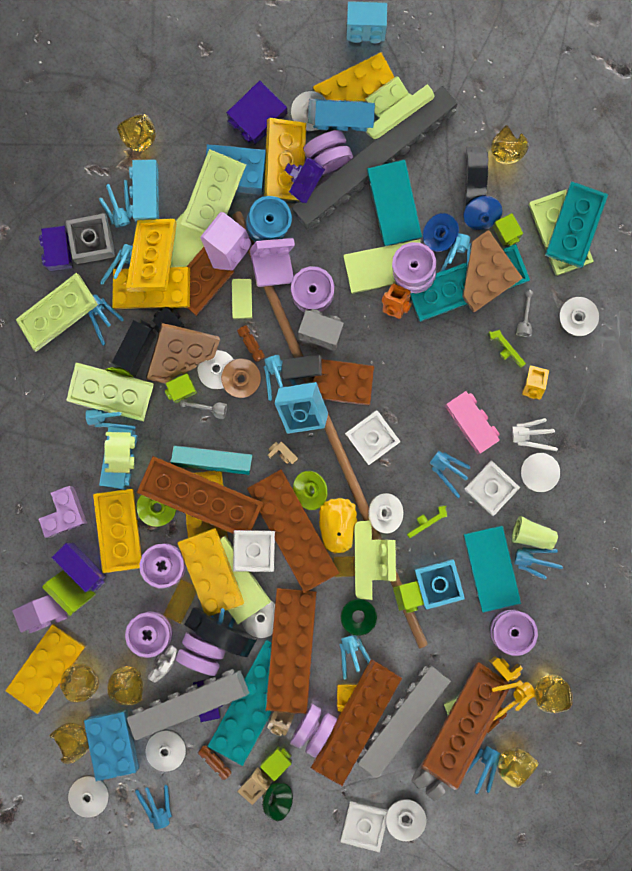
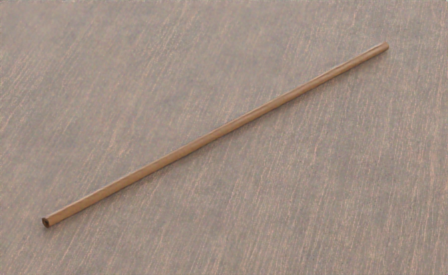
[232,211,428,649]

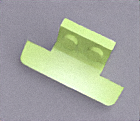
[365,76,435,139]
[355,520,396,600]

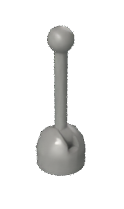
[516,290,533,337]
[180,399,227,419]

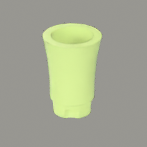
[511,516,558,550]

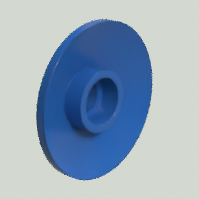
[463,196,502,230]
[423,213,459,252]

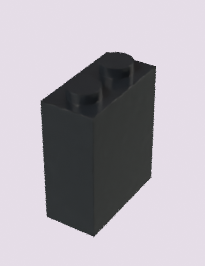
[112,320,156,377]

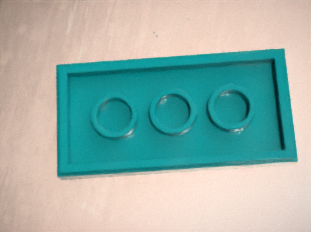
[366,160,422,246]
[545,181,608,269]
[463,526,521,613]

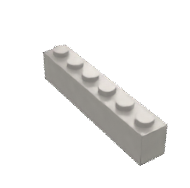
[357,664,451,779]
[126,669,249,741]

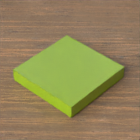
[42,570,96,616]

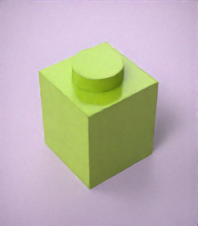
[493,213,523,247]
[165,374,197,403]
[393,581,424,613]
[260,746,292,781]

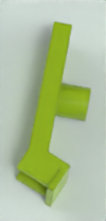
[488,330,526,368]
[407,506,447,538]

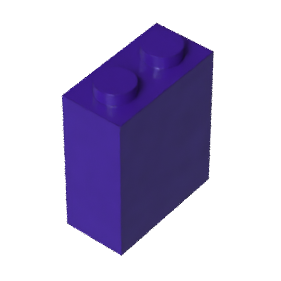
[226,80,288,145]
[51,543,107,592]

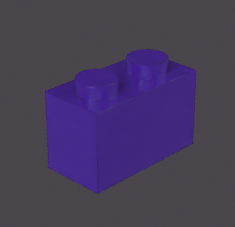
[39,226,73,271]

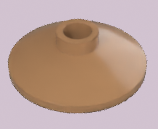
[221,359,261,398]

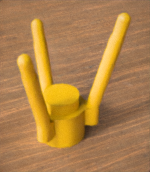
[492,680,535,721]

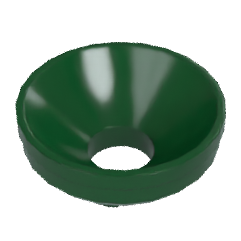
[341,599,377,636]
[262,783,293,821]

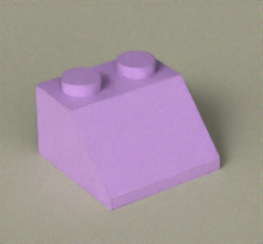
[200,212,252,271]

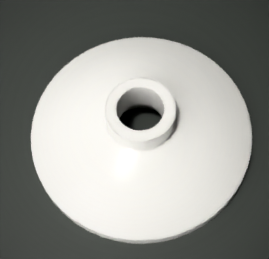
[291,91,326,131]
[559,297,599,336]
[197,350,234,389]
[369,493,403,533]
[242,601,275,638]
[146,730,186,772]
[68,776,109,817]
[386,799,427,841]

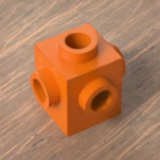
[381,283,411,319]

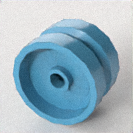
[245,196,292,242]

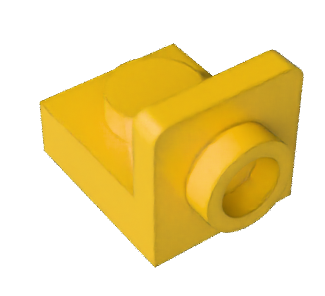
[522,365,549,399]
[489,656,523,682]
[337,684,357,712]

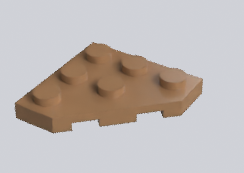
[462,230,522,313]
[146,323,220,384]

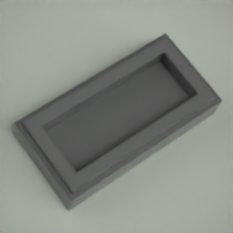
[282,355,322,380]

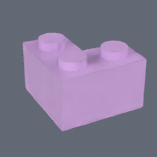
[39,486,87,538]
[12,595,68,633]

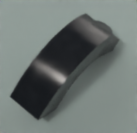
[463,146,488,210]
[184,607,257,657]

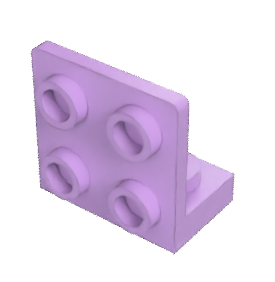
[250,238,295,287]

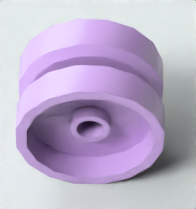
[304,130,353,175]
[392,242,436,293]
[291,266,334,312]
[140,544,187,588]
[490,609,538,656]
[125,611,173,658]
[175,632,226,676]
[290,704,337,758]

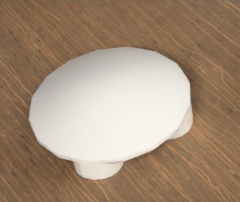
[521,453,560,492]
[148,645,177,683]

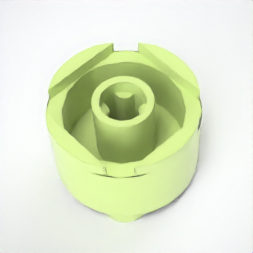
[105,432,135,473]

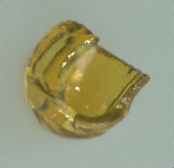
[117,114,156,152]
[491,125,529,165]
[60,663,100,703]
[107,666,143,706]
[534,675,573,713]
[49,723,89,764]
[498,748,539,788]

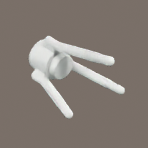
[512,418,558,451]

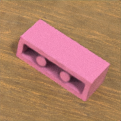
[445,391,500,454]

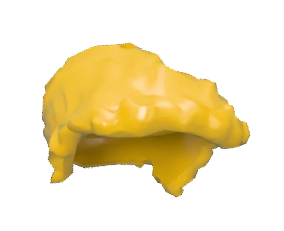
[319,498,357,553]

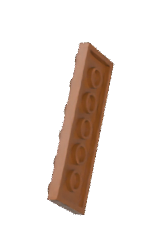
[137,456,263,534]
[247,469,340,593]
[266,588,317,714]
[310,659,402,786]
[420,662,510,790]

